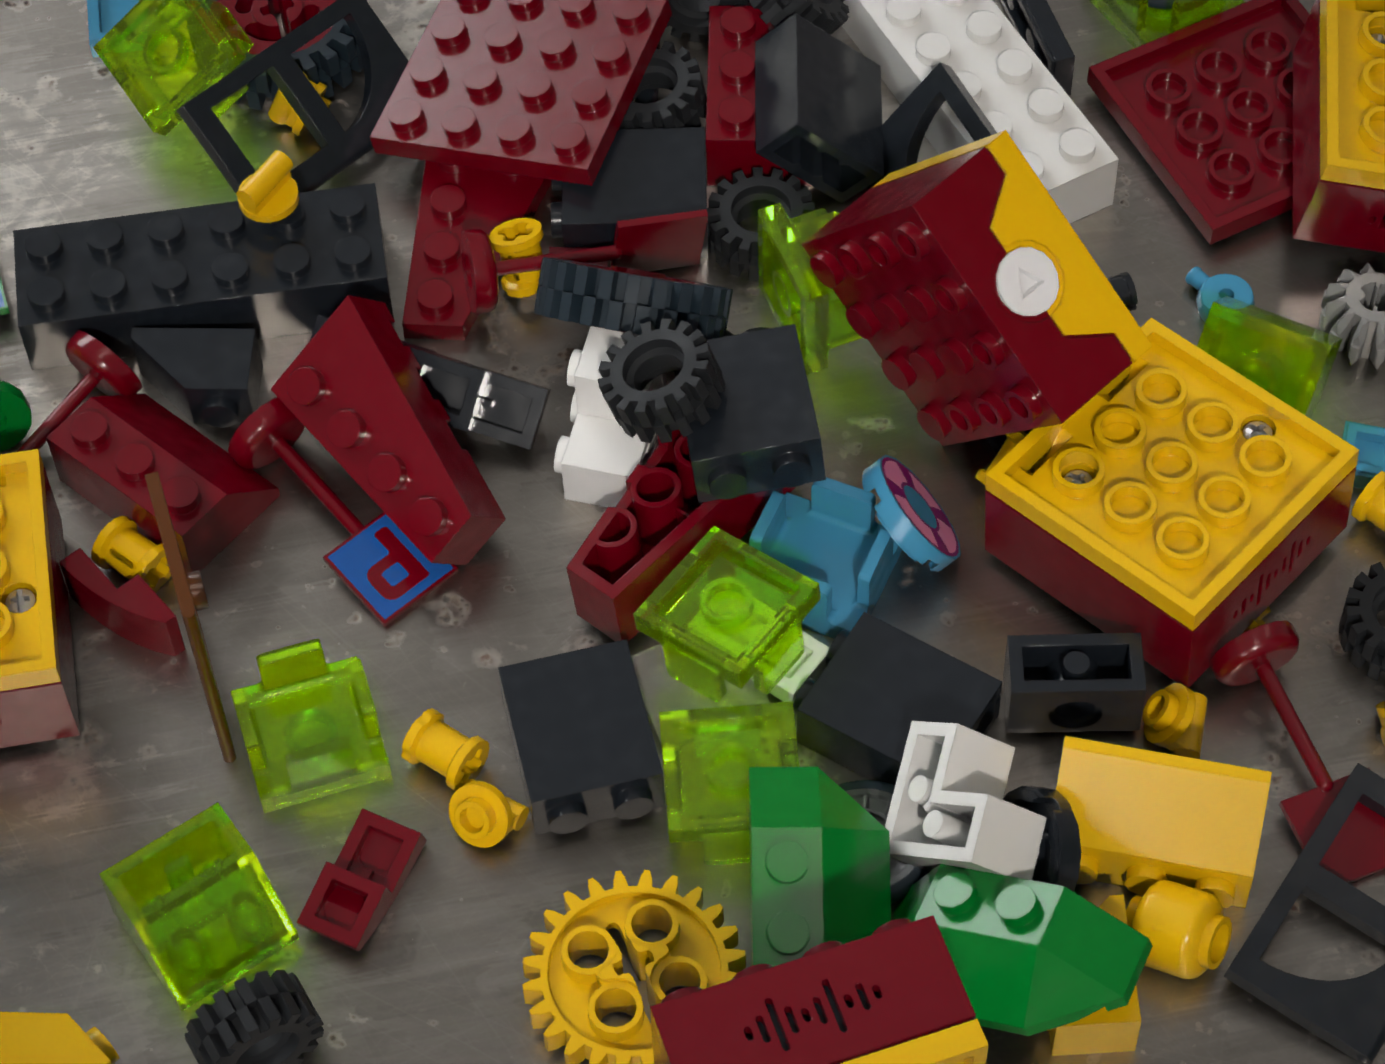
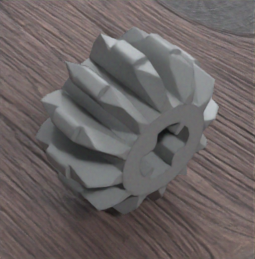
[1319,262,1385,370]

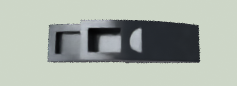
[310,314,551,450]

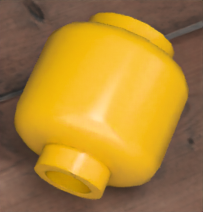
[1126,880,1232,979]

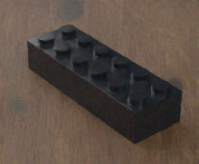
[13,183,394,370]

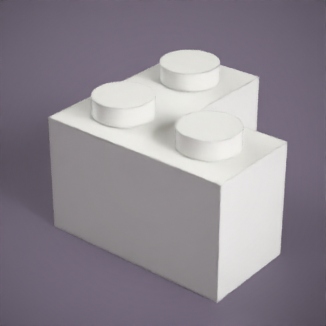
[554,326,666,507]
[885,721,1047,880]

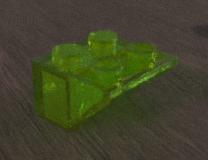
[99,802,299,1012]

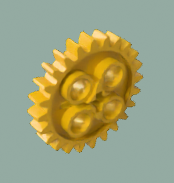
[522,869,746,1064]

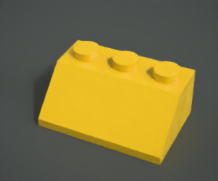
[1056,736,1272,908]

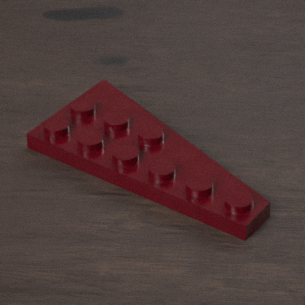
[402,161,551,341]

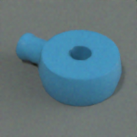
[1185,266,1255,330]

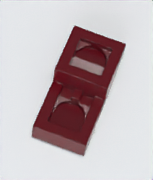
[59,548,186,657]
[296,808,427,951]

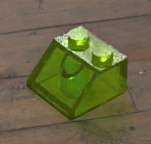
[1197,296,1343,419]

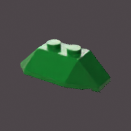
[749,766,891,967]
[891,864,1153,1036]

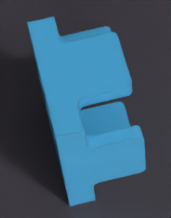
[738,477,902,639]

